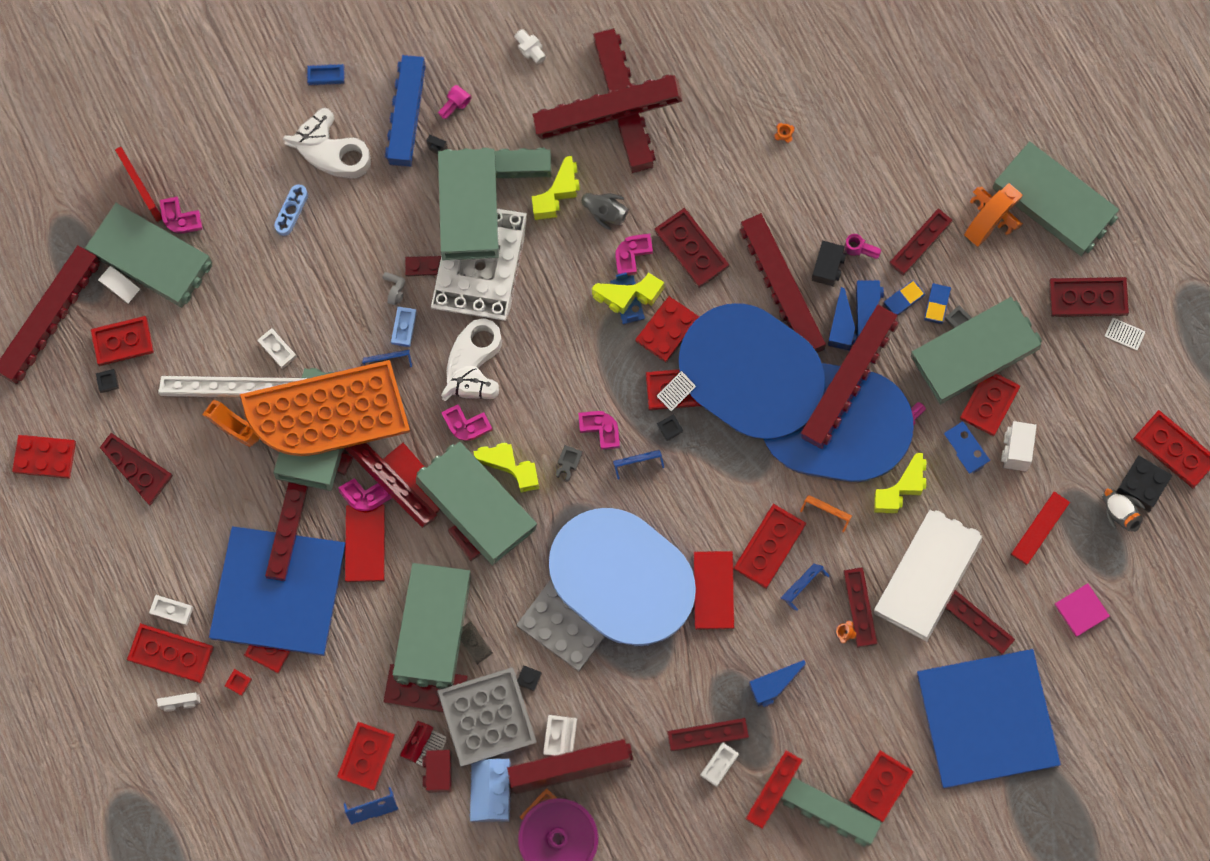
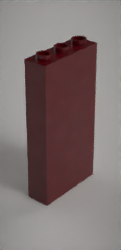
[507,739,634,794]

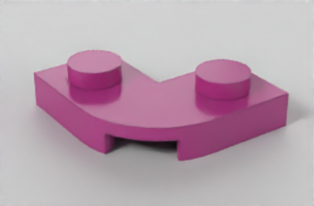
[159,196,203,234]
[615,234,653,275]
[441,404,493,441]
[578,411,620,450]
[338,478,392,511]

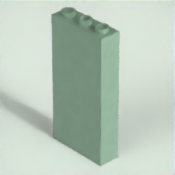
[993,141,1119,257]
[438,147,499,260]
[85,203,212,308]
[911,297,1042,405]
[273,368,344,491]
[416,441,537,566]
[393,563,471,689]

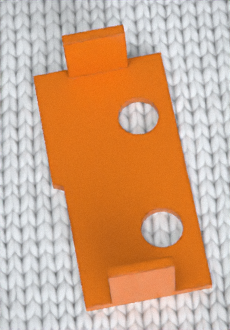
[800,495,852,532]

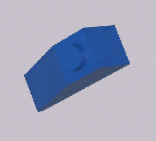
[856,280,884,338]
[828,287,857,351]
[749,660,806,707]

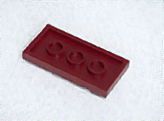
[654,207,729,288]
[1049,277,1129,317]
[383,664,468,713]

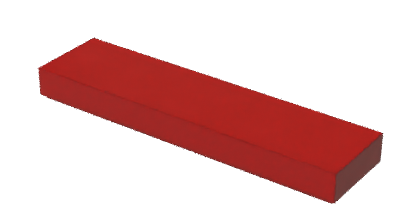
[1011,492,1070,566]
[745,750,803,830]

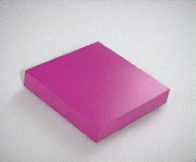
[1054,583,1110,637]

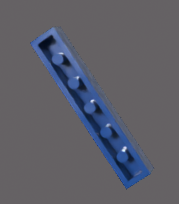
[385,55,426,167]

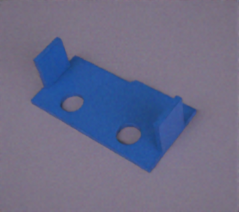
[610,272,645,324]
[362,349,412,367]
[944,421,990,474]
[613,450,664,479]
[781,563,830,611]
[343,787,399,825]

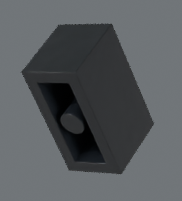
[812,240,847,287]

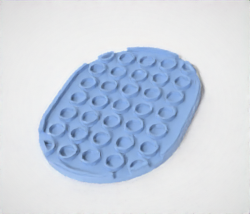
[549,508,696,646]

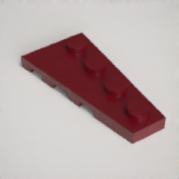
[100,433,173,506]

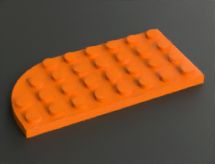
[240,360,410,456]

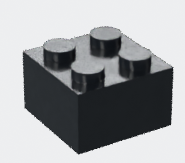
[1116,455,1173,512]

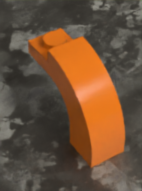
[964,183,1023,247]
[202,399,259,447]

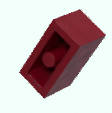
[422,750,452,793]

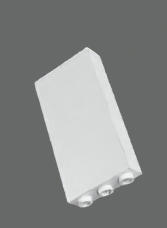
[874,510,982,642]

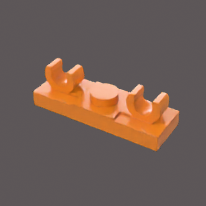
[970,187,1023,235]

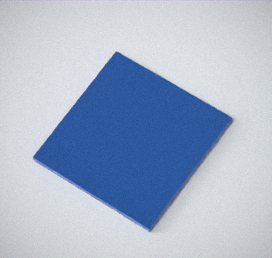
[209,526,346,656]
[917,649,1061,789]

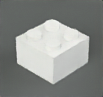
[1001,421,1037,472]

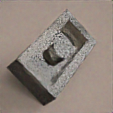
[460,621,493,665]

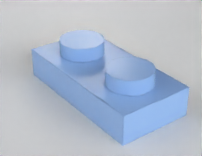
[391,307,417,347]

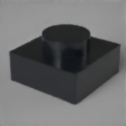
[426,134,448,154]
[96,369,119,393]
[657,414,683,441]
[517,665,542,692]

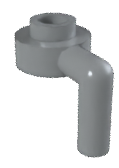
[383,272,405,306]

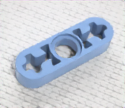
[274,184,308,236]

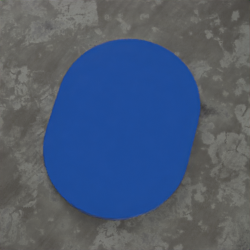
[679,303,825,439]
[764,363,914,482]

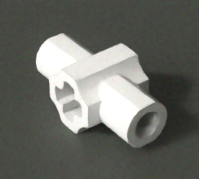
[515,29,546,64]

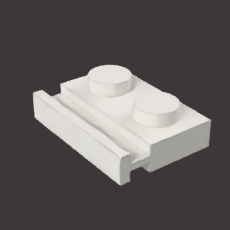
[543,715,577,756]

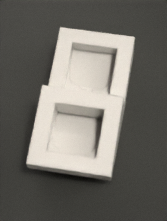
[98,266,140,304]

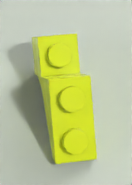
[532,156,580,220]
[592,272,664,314]
[473,443,540,492]
[874,453,927,513]

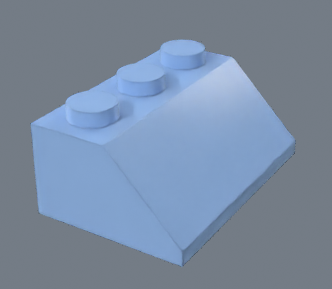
[470,759,511,822]

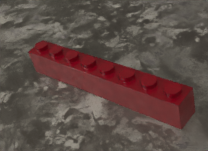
[593,28,656,173]
[532,75,683,140]
[739,213,826,353]
[0,245,100,385]
[801,305,899,449]

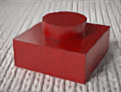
[224,669,252,696]

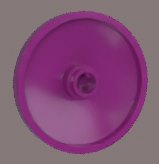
[518,798,598,861]

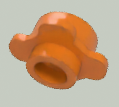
[774,123,795,143]
[836,621,856,643]

